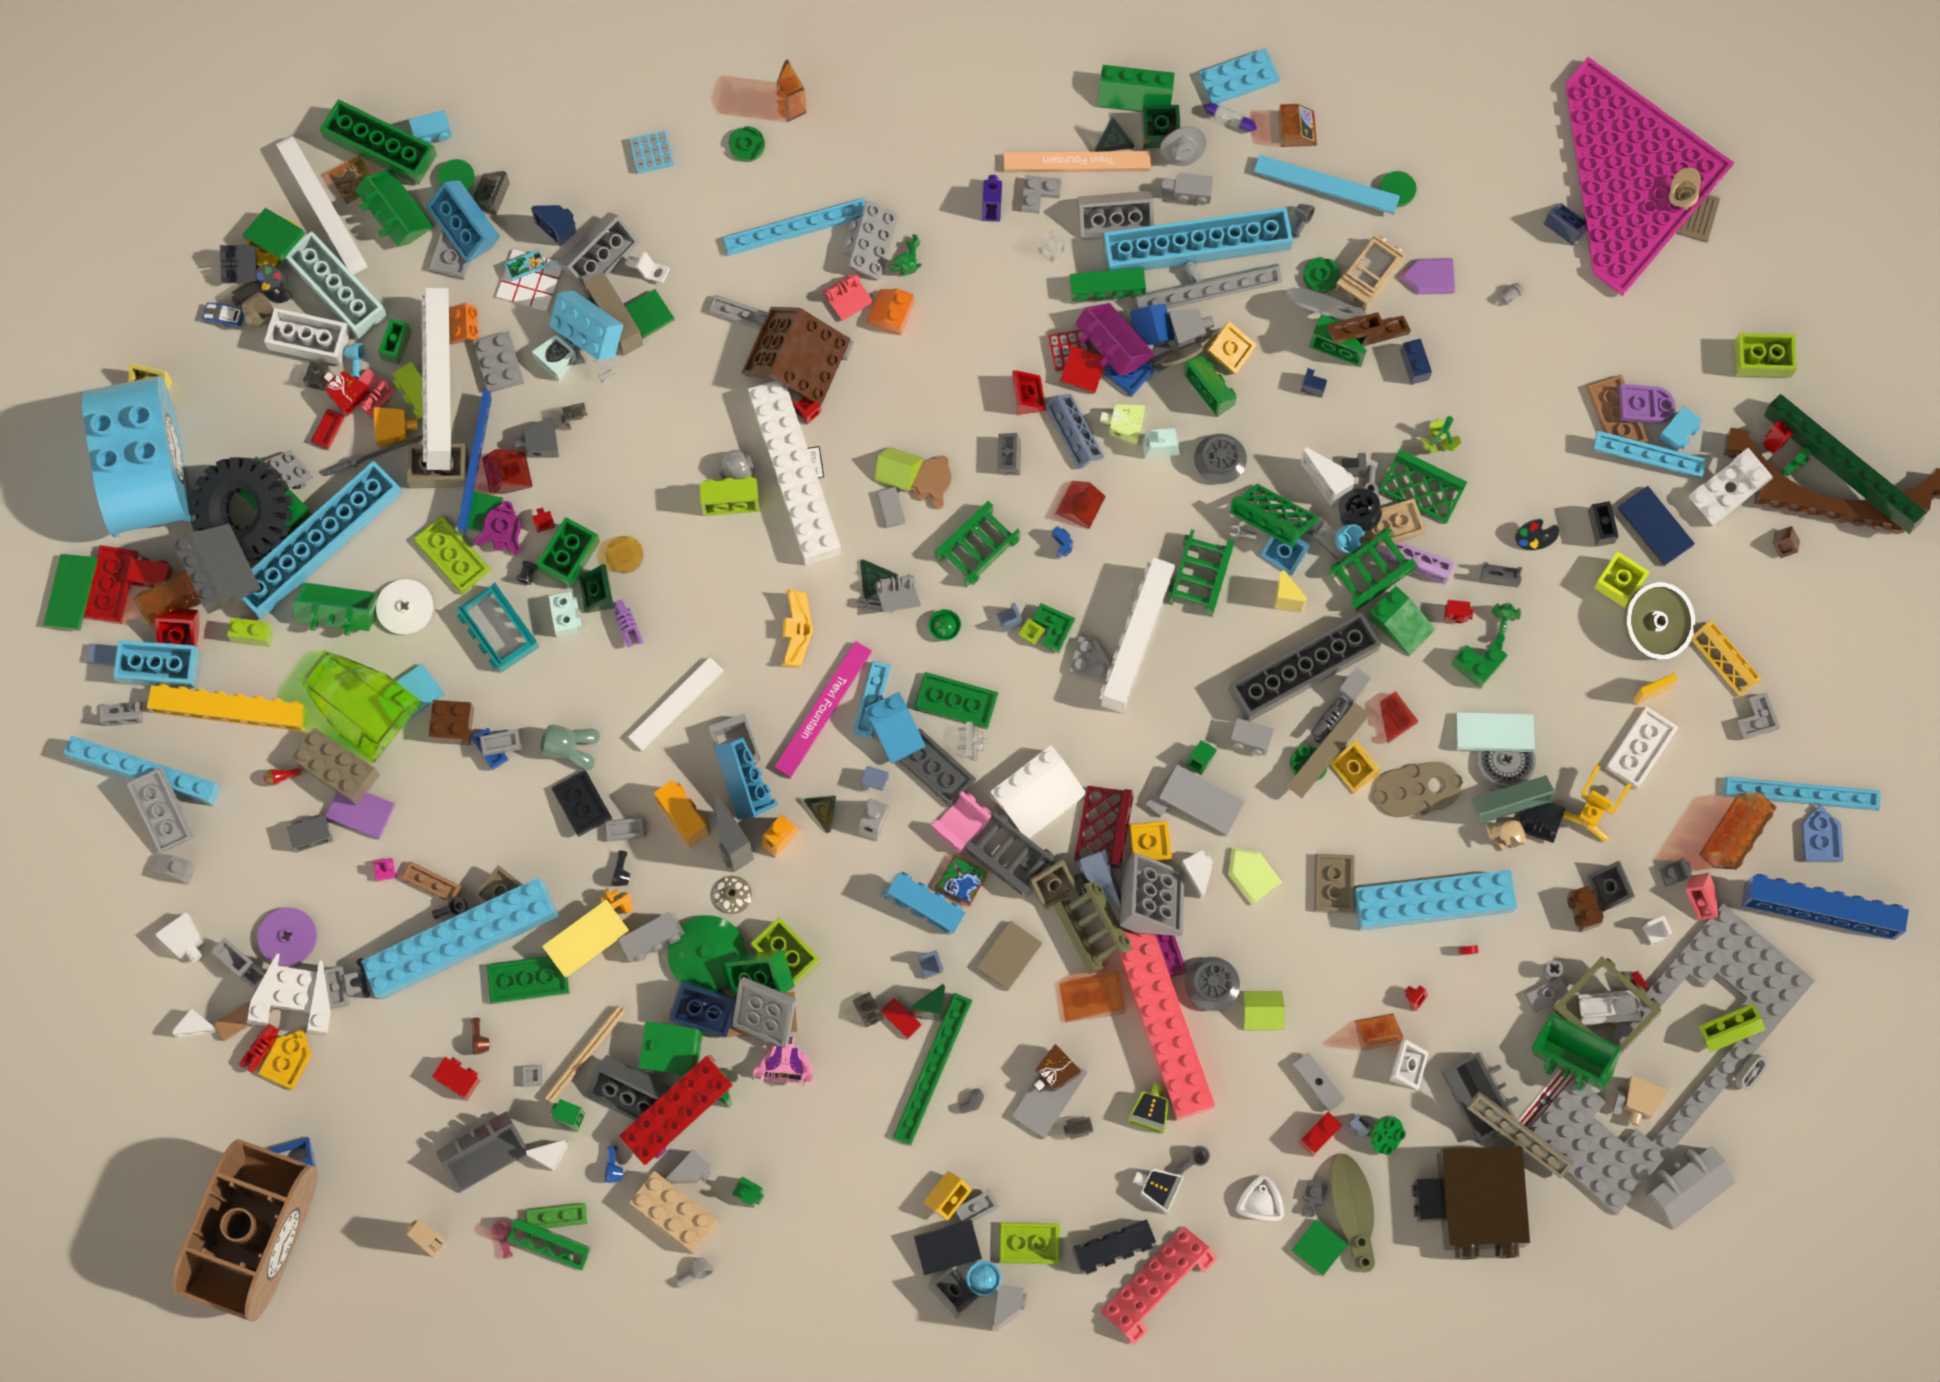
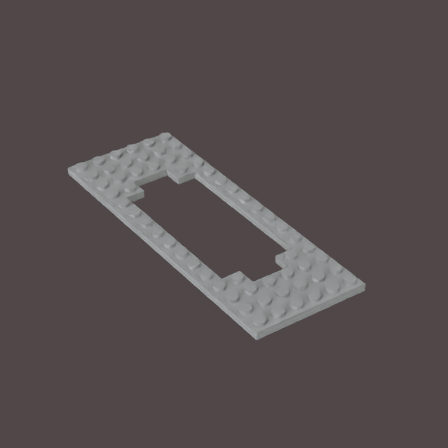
[1530,904,1815,1215]

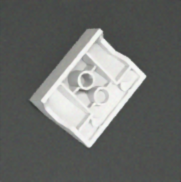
[990,745,1086,839]

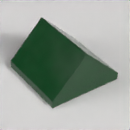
[579,564,614,613]
[911,984,945,1021]

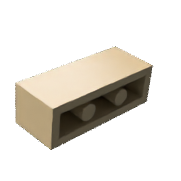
[406,1219,446,1257]

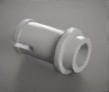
[1183,262,1203,283]
[1499,283,1524,305]

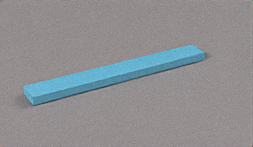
[1254,155,1400,214]
[723,198,865,256]
[1724,777,1880,811]

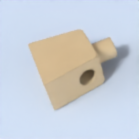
[1623,1075,1668,1126]

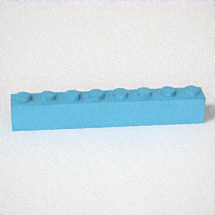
[64,736,220,806]

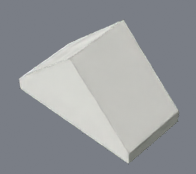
[173,1009,217,1038]
[526,1140,568,1171]

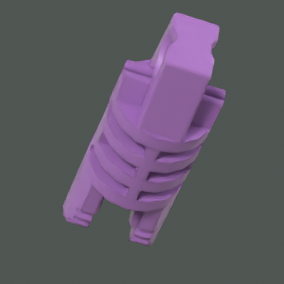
[614,599,643,648]

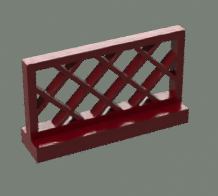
[1074,785,1134,869]

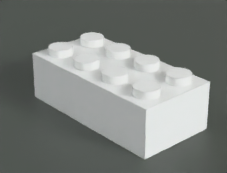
[264,308,350,366]

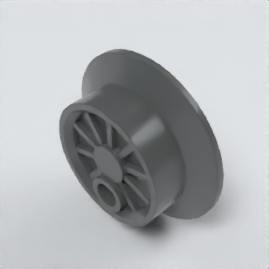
[1194,434,1247,484]
[1185,957,1240,1011]

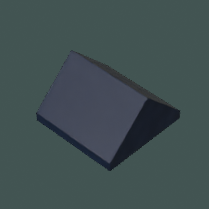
[1544,203,1587,245]

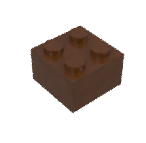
[428,700,474,745]

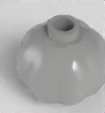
[718,450,754,480]

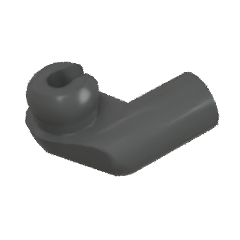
[959,1088,984,1114]

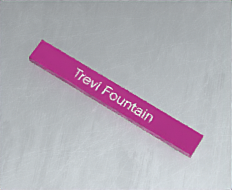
[774,641,872,778]

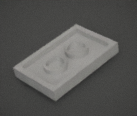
[473,331,524,393]

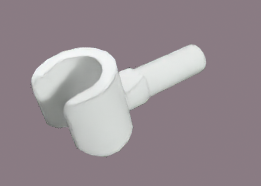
[1230,525,1257,539]

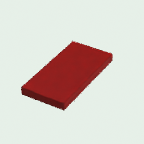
[84,545,138,624]

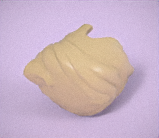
[1486,820,1527,851]

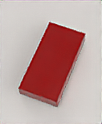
[311,409,345,450]
[880,998,922,1039]

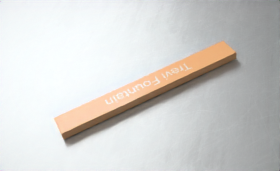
[1004,151,1151,172]

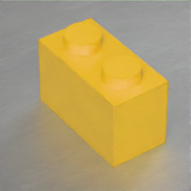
[924,1171,972,1221]

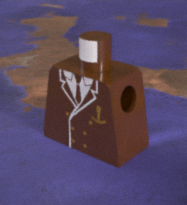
[1032,1044,1081,1093]

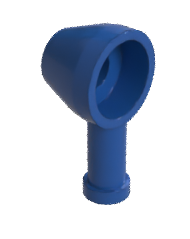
[605,1145,623,1183]

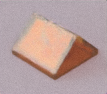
[1355,1014,1403,1051]

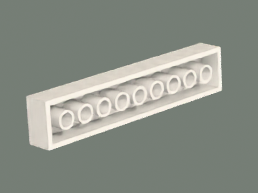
[421,288,451,470]
[748,381,842,566]

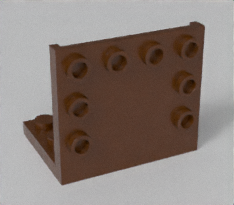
[741,307,850,406]

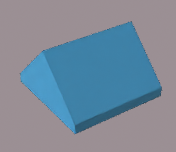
[1260,536,1310,576]

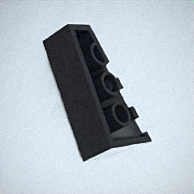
[1072,1219,1156,1275]

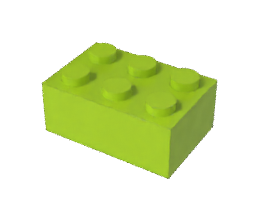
[1734,333,1797,377]
[699,476,760,516]
[750,917,820,990]

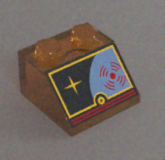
[1278,104,1317,147]

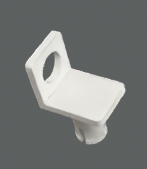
[625,252,670,283]

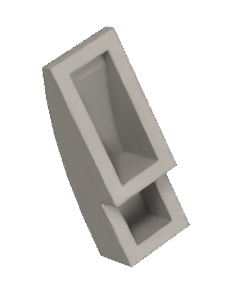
[211,937,266,992]

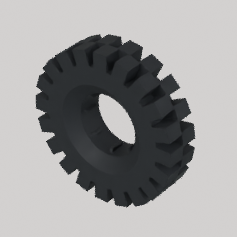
[189,457,293,561]

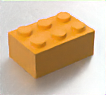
[654,780,709,848]

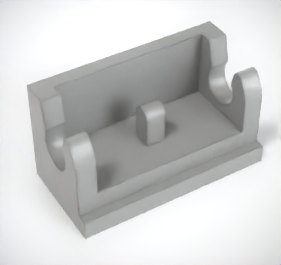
[100,701,143,726]

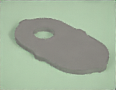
[1284,288,1367,321]

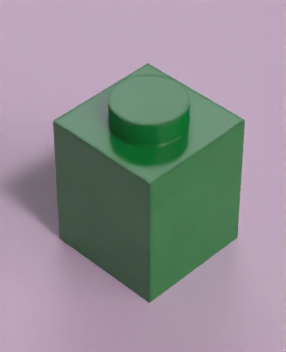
[1185,740,1217,775]

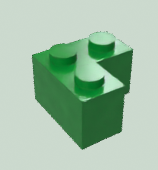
[1451,643,1508,689]

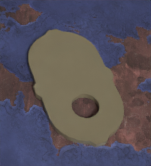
[1373,762,1463,817]

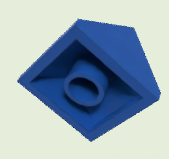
[1130,304,1175,346]

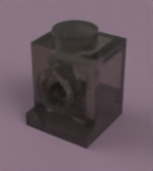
[303,359,330,391]

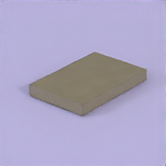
[1314,854,1355,914]
[976,921,1042,991]

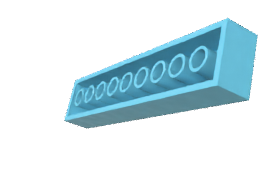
[1103,207,1293,271]
[240,461,402,620]
[361,878,559,999]

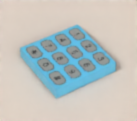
[630,131,674,174]

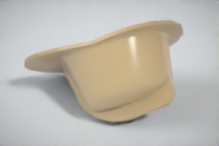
[1669,168,1701,210]

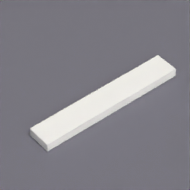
[628,657,724,751]

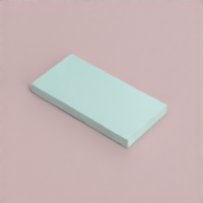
[1456,712,1535,752]

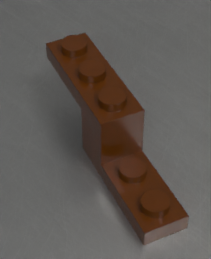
[1327,312,1411,346]

